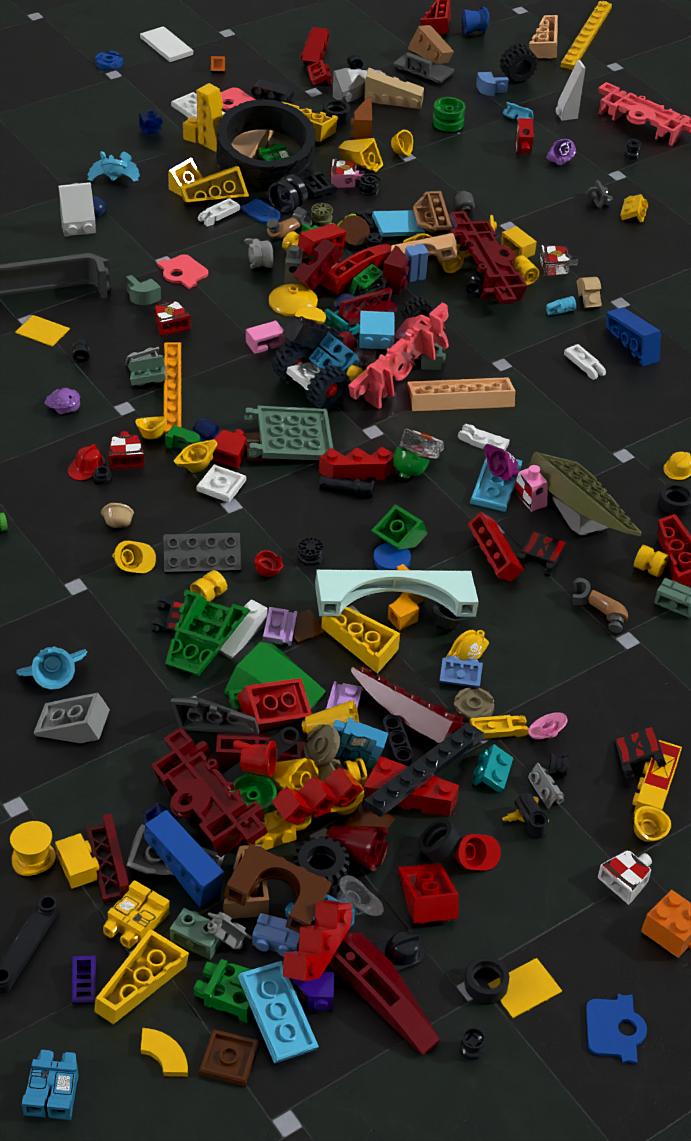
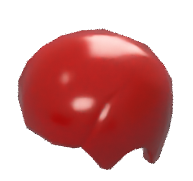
[254,550,284,578]

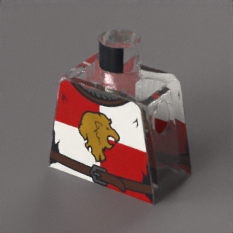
[540,245,578,276]
[399,429,444,458]

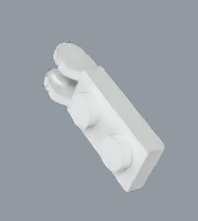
[198,198,240,227]
[564,344,606,380]
[458,424,509,450]

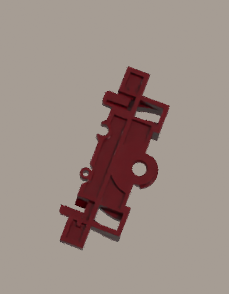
[449,211,528,305]
[151,727,268,857]

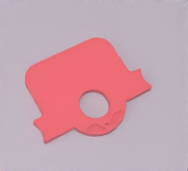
[221,88,255,111]
[157,254,208,289]

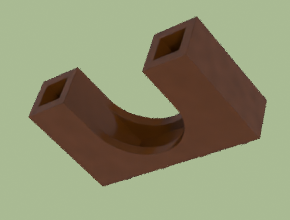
[224,843,332,933]

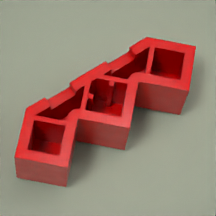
[301,27,329,65]
[319,447,395,480]
[272,767,364,825]
[283,900,352,981]

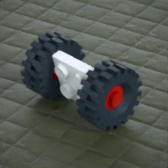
[272,340,351,411]

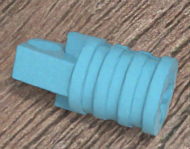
[546,296,576,315]

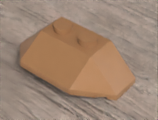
[413,191,452,234]

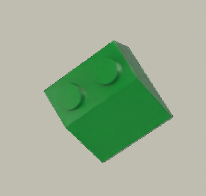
[371,504,428,550]

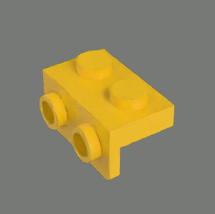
[620,194,648,223]
[253,810,297,850]

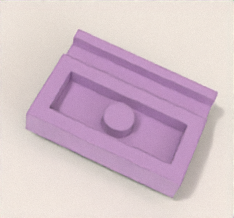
[263,607,297,646]
[326,681,363,710]

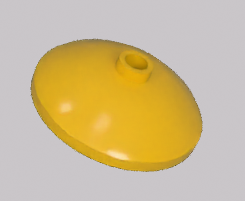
[269,283,318,317]

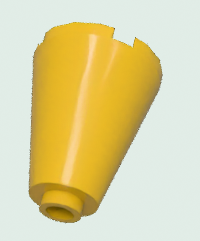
[302,700,359,735]
[268,758,319,792]

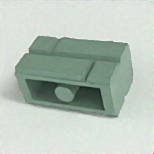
[654,578,691,618]

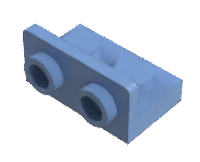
[439,656,483,688]

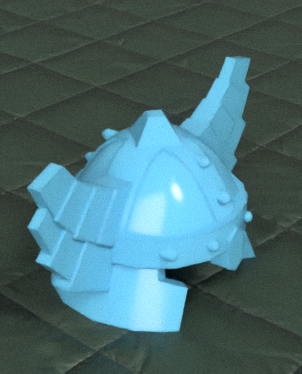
[87,151,140,182]
[16,646,87,689]

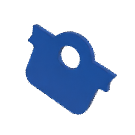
[586,994,647,1065]

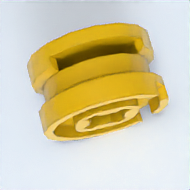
[343,758,368,787]

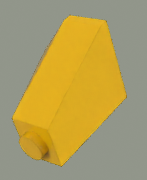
[338,138,383,172]

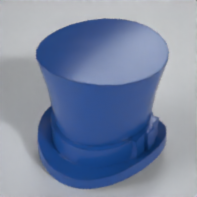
[461,7,489,35]

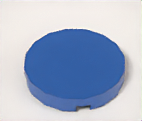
[95,51,123,70]
[373,543,411,570]

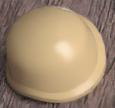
[101,503,134,528]

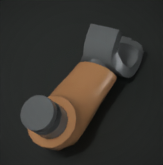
[267,207,313,240]
[573,578,628,633]

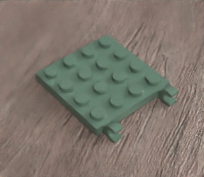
[244,406,333,460]

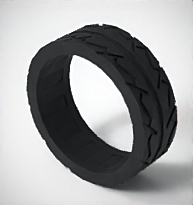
[216,99,315,191]

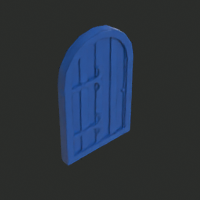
[240,198,281,224]

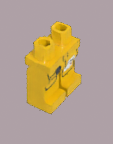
[103,880,170,949]

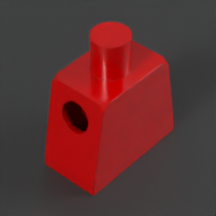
[212,429,247,469]

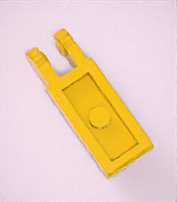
[469,715,529,739]

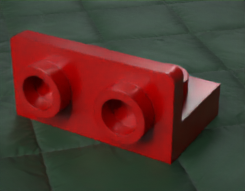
[307,60,333,86]

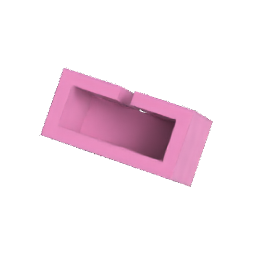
[246,321,285,354]

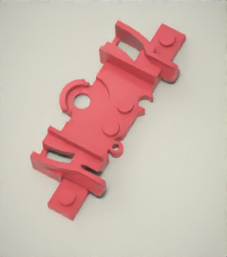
[598,82,691,146]
[349,302,449,409]

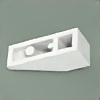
[219,599,267,659]

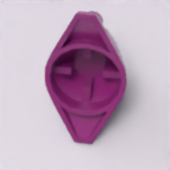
[484,443,519,481]

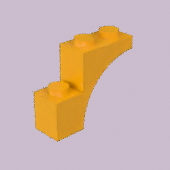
[388,564,425,631]

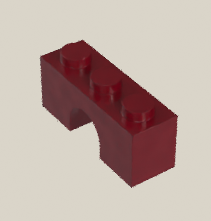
[293,238,343,291]

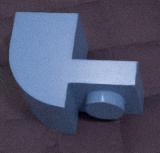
[476,72,509,96]

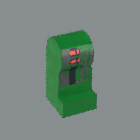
[165,425,200,450]

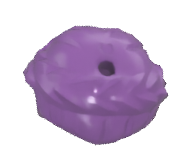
[546,139,576,165]
[44,388,80,414]

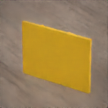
[15,315,70,347]
[488,958,562,1018]

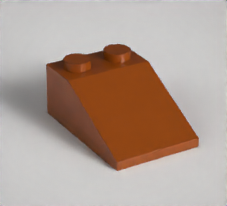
[350,97,372,140]

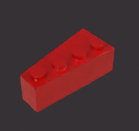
[657,514,691,587]
[362,756,459,817]

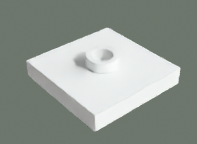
[197,465,246,503]

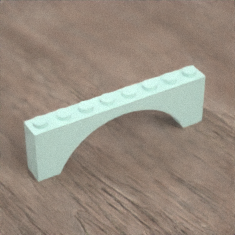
[315,570,479,617]

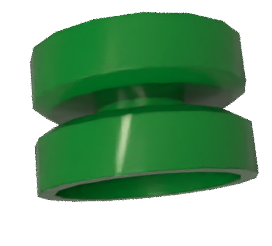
[432,97,466,132]
[231,773,277,814]

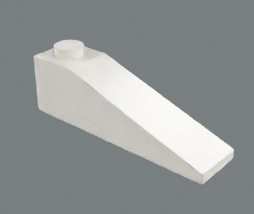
[556,60,585,121]

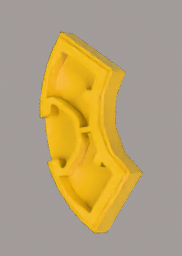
[141,1028,188,1077]

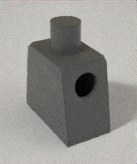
[284,245,303,284]

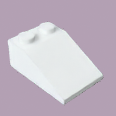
[59,182,96,237]

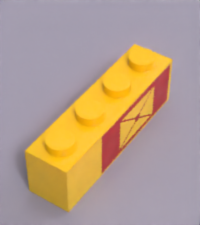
[632,740,682,814]

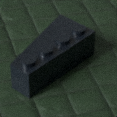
[282,316,344,355]

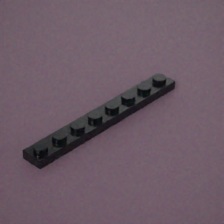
[363,723,484,817]

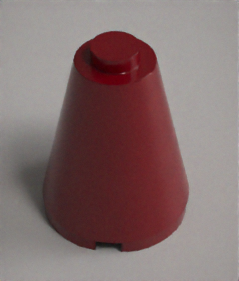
[325,826,388,871]

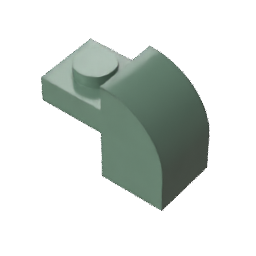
[125,275,161,305]

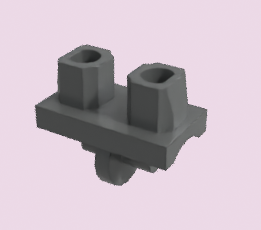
[586,180,613,209]

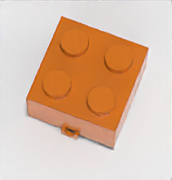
[641,890,691,958]

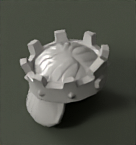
[244,238,273,269]

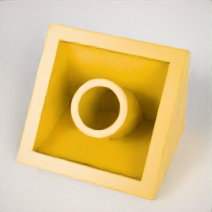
[168,158,203,196]

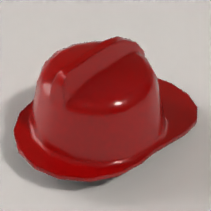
[68,444,105,481]
[454,834,501,871]

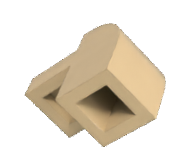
[577,277,602,309]

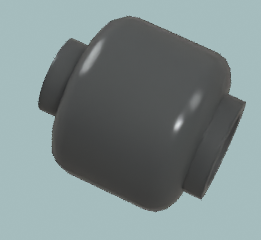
[454,191,475,214]

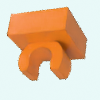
[211,56,225,71]

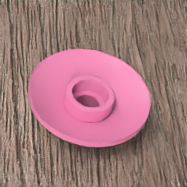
[529,712,567,739]

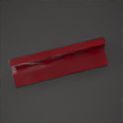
[338,287,398,326]
[86,814,129,903]

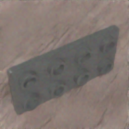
[393,52,454,83]
[163,533,241,573]

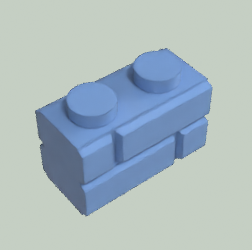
[404,244,428,282]
[252,913,300,957]

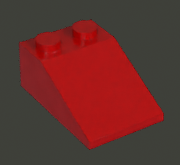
[237,678,312,732]
[398,863,459,924]

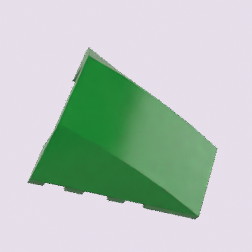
[165,589,251,676]
[224,642,326,709]

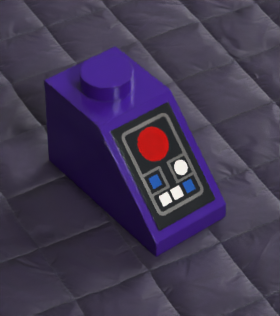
[289,972,334,1011]

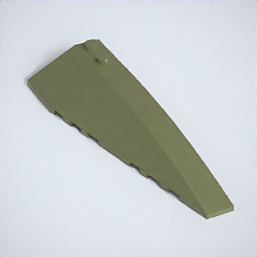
[527,452,642,536]

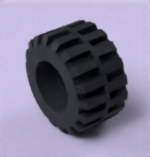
[499,43,538,83]
[293,836,349,896]

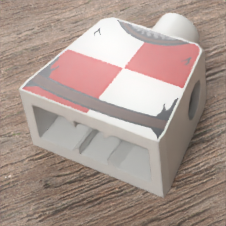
[598,851,652,905]

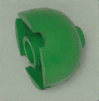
[393,447,430,479]

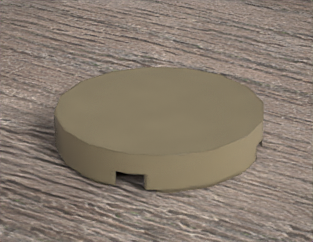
[454,688,494,722]
[304,724,340,767]

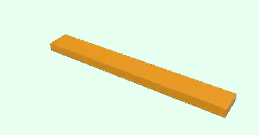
[164,342,181,437]

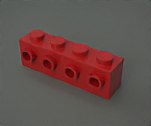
[468,512,524,582]

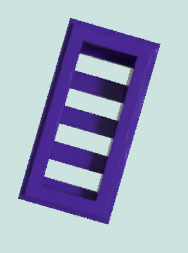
[72,956,96,1004]

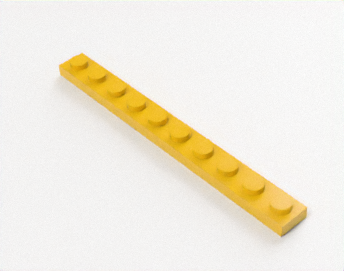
[560,1,612,70]

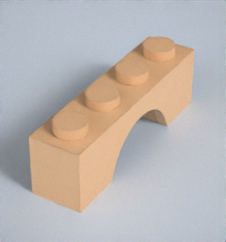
[391,233,457,261]

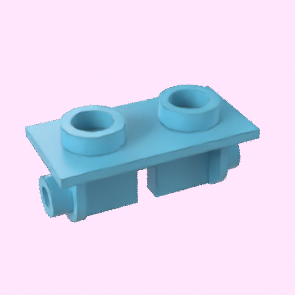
[503,102,534,121]

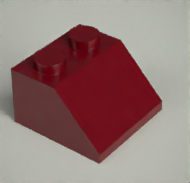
[382,246,409,294]

